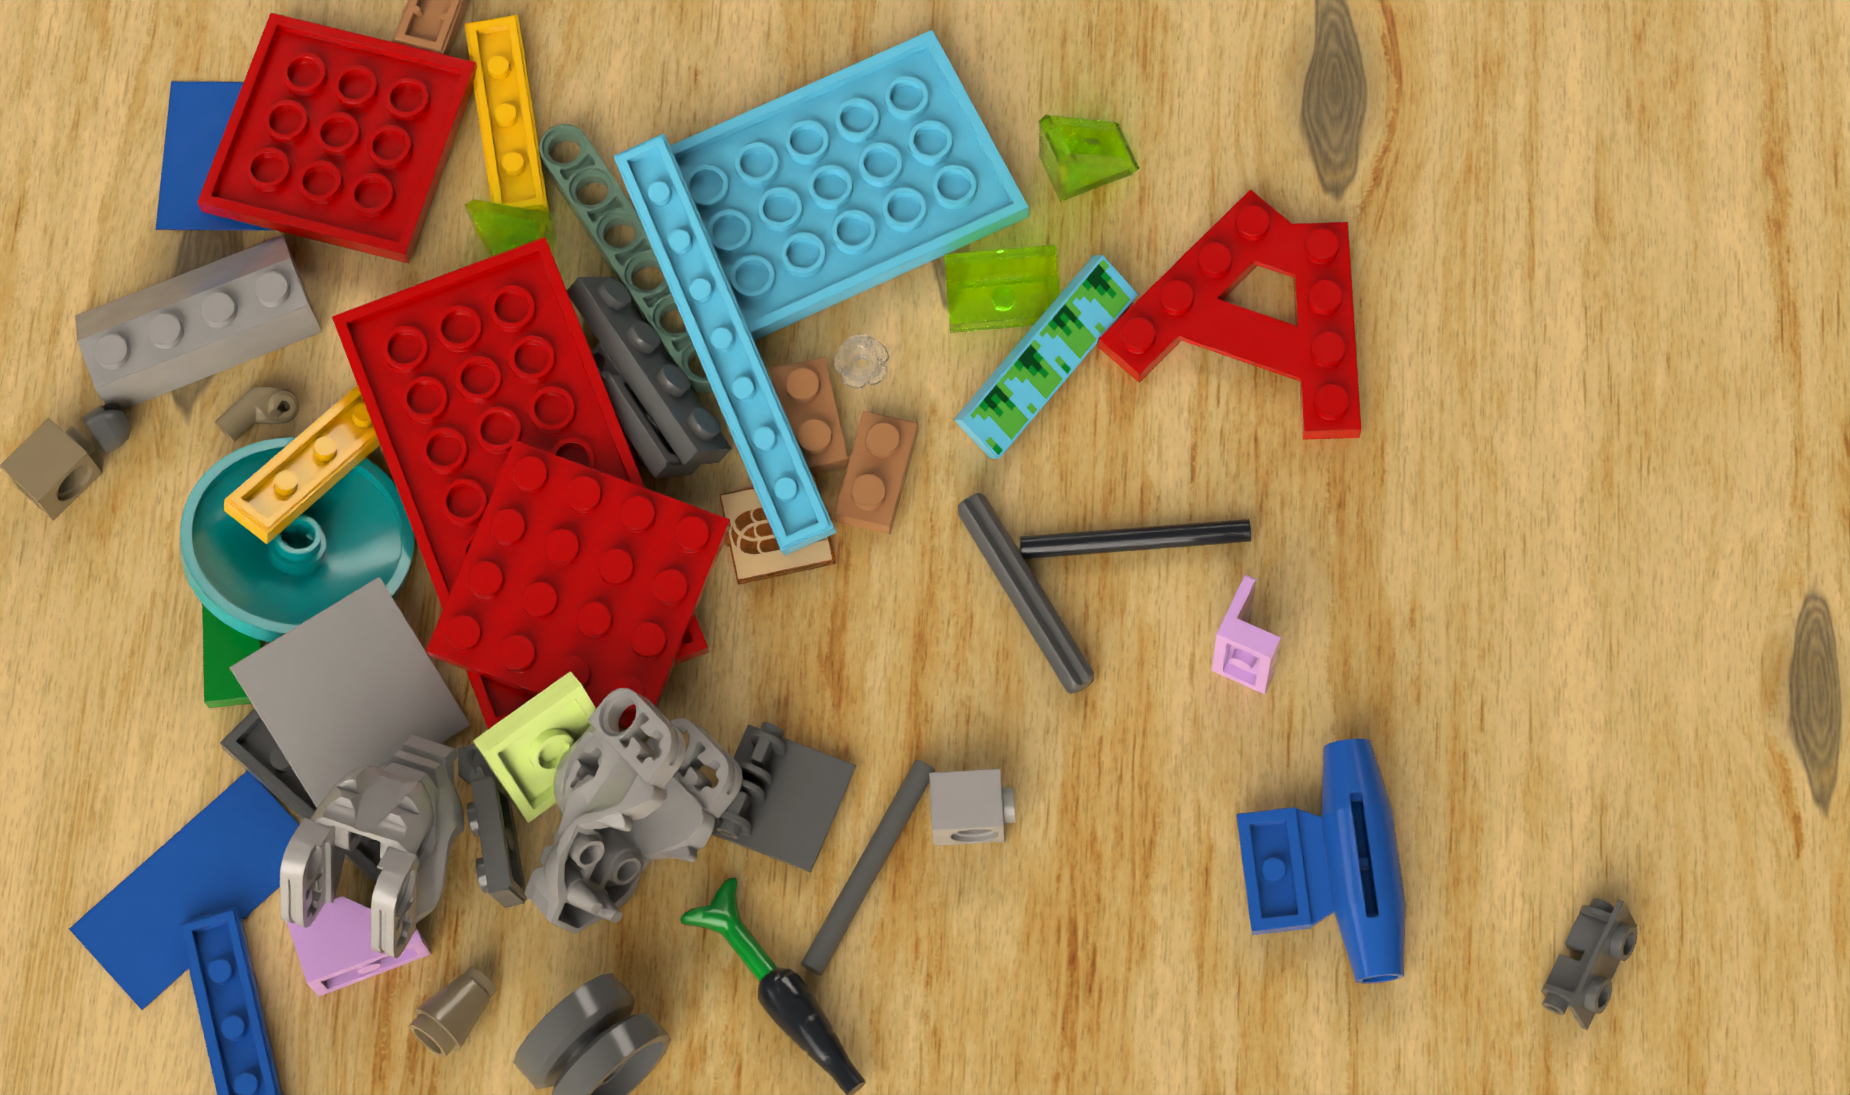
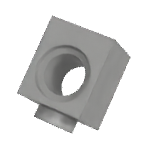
[929,769,1015,846]

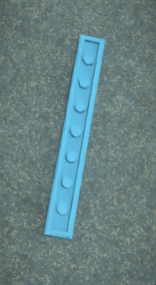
[613,133,837,556]

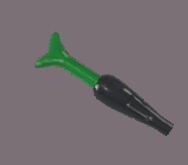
[680,877,866,1095]

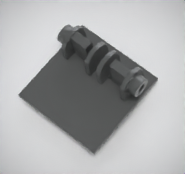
[712,722,856,873]

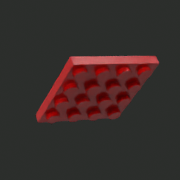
[197,13,477,264]
[426,440,731,730]

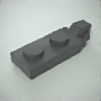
[591,342,701,478]
[458,744,527,908]

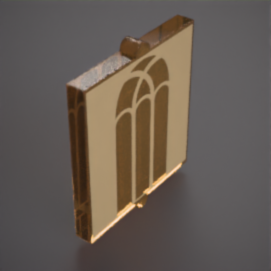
[719,474,836,585]

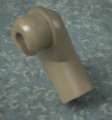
[215,387,299,442]

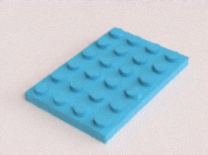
[671,30,1029,341]

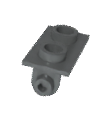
[1541,898,1638,1030]

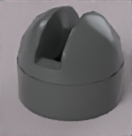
[82,404,132,455]

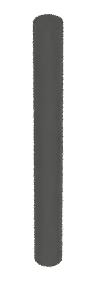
[801,760,935,976]

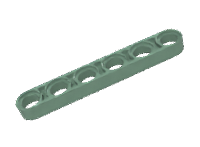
[539,124,713,393]

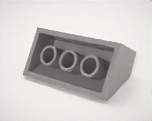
[75,235,322,410]

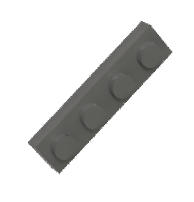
[567,277,732,466]

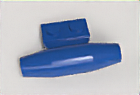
[1236,739,1406,984]

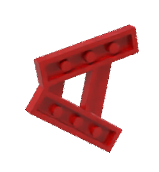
[1098,189,1361,440]

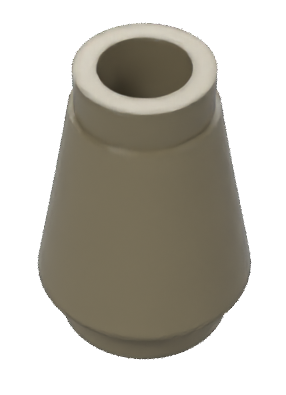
[409,967,497,1058]

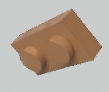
[770,357,849,475]
[834,411,919,534]

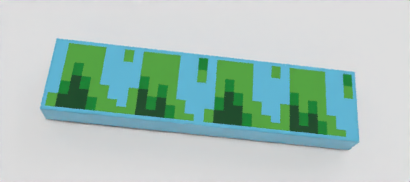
[953,255,1138,459]

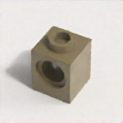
[0,418,102,521]

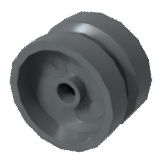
[513,973,671,1095]

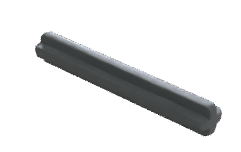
[958,493,1094,694]

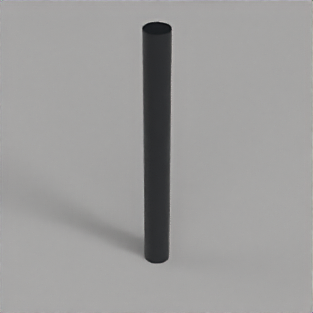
[1020,519,1251,559]

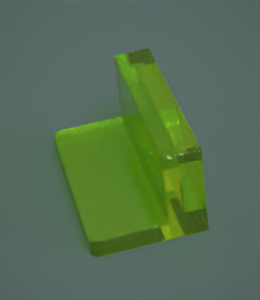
[944,245,1060,333]

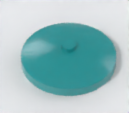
[179,437,414,643]

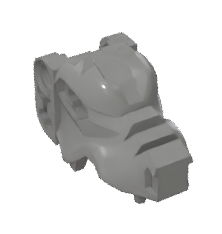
[524,688,743,934]
[280,735,464,958]

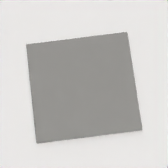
[229,576,470,808]

